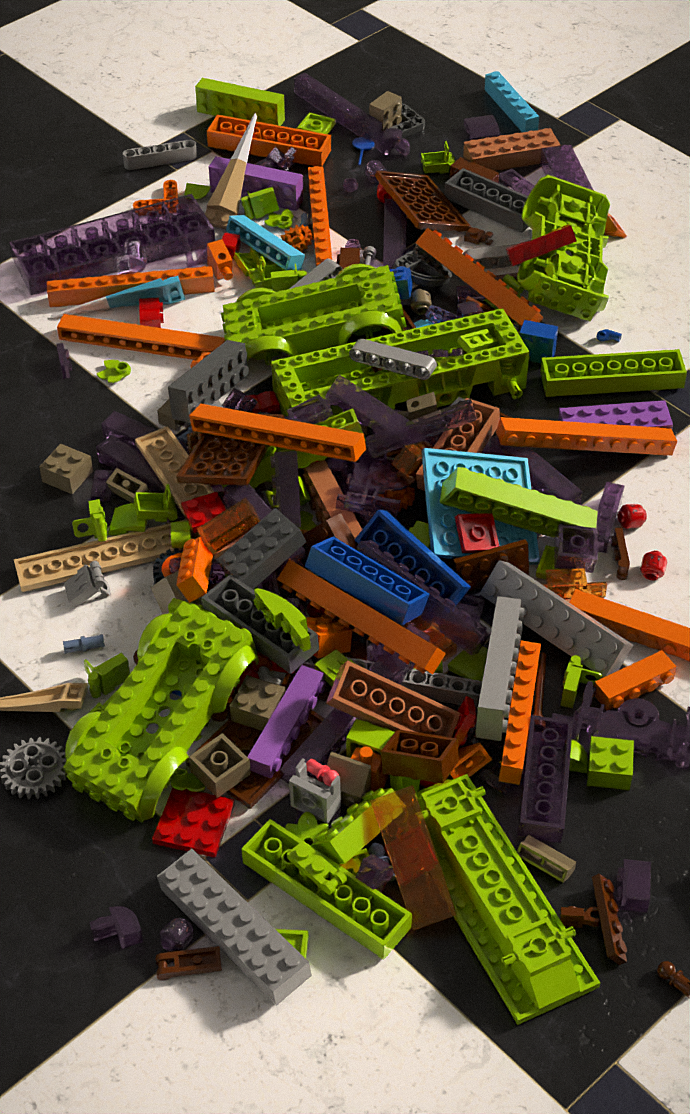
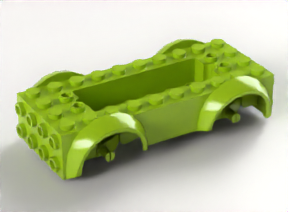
[517,174,610,321]
[221,264,407,365]
[63,601,259,822]

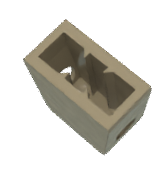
[397,392,440,431]

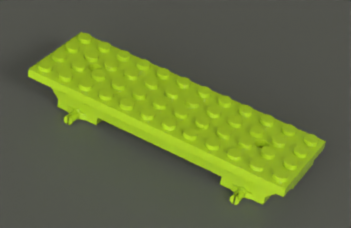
[396,774,600,1025]

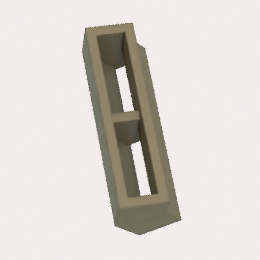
[517,835,576,882]

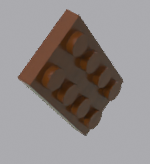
[453,539,529,592]

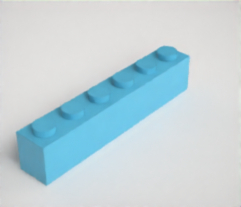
[484,71,539,133]
[226,215,305,271]

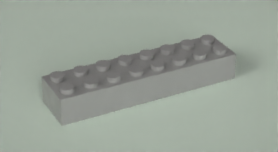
[480,560,634,678]
[475,596,524,741]
[157,849,312,1006]

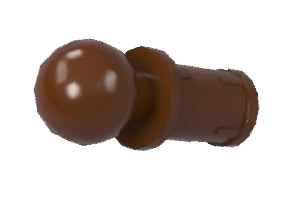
[657,961,690,999]

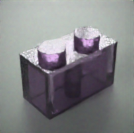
[616,859,651,912]

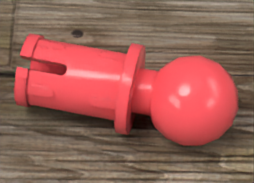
[306,759,339,787]

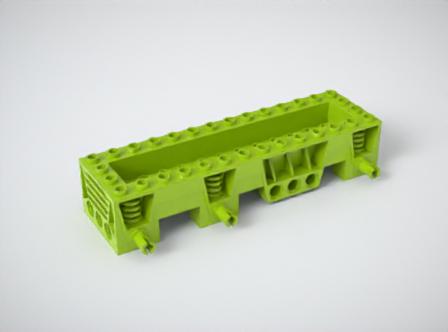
[271,308,529,431]

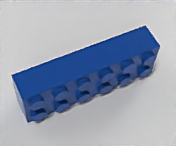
[355,510,471,617]
[305,536,430,625]

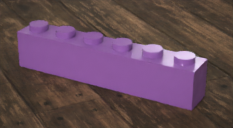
[248,665,326,778]

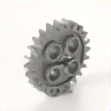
[0,737,67,799]

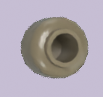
[409,289,432,315]

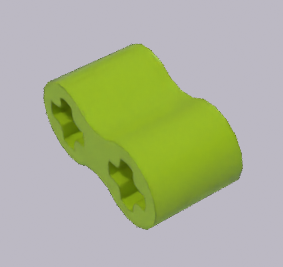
[171,521,191,549]

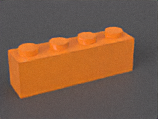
[176,537,213,603]
[593,650,677,711]

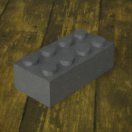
[217,508,306,589]

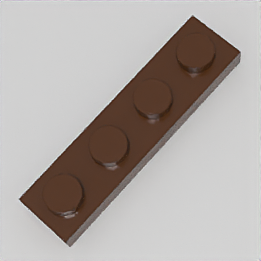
[592,874,627,965]

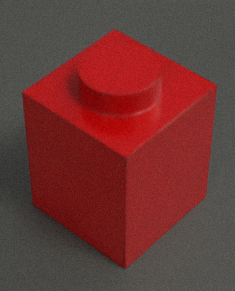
[222,233,241,259]

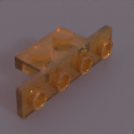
[542,568,607,599]

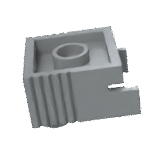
[289,758,341,824]

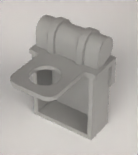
[64,561,111,607]

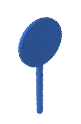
[352,137,375,166]

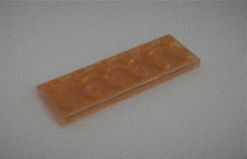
[370,785,457,930]

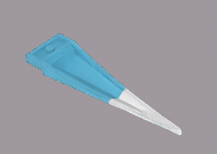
[51,276,185,319]

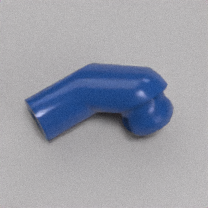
[596,329,622,342]

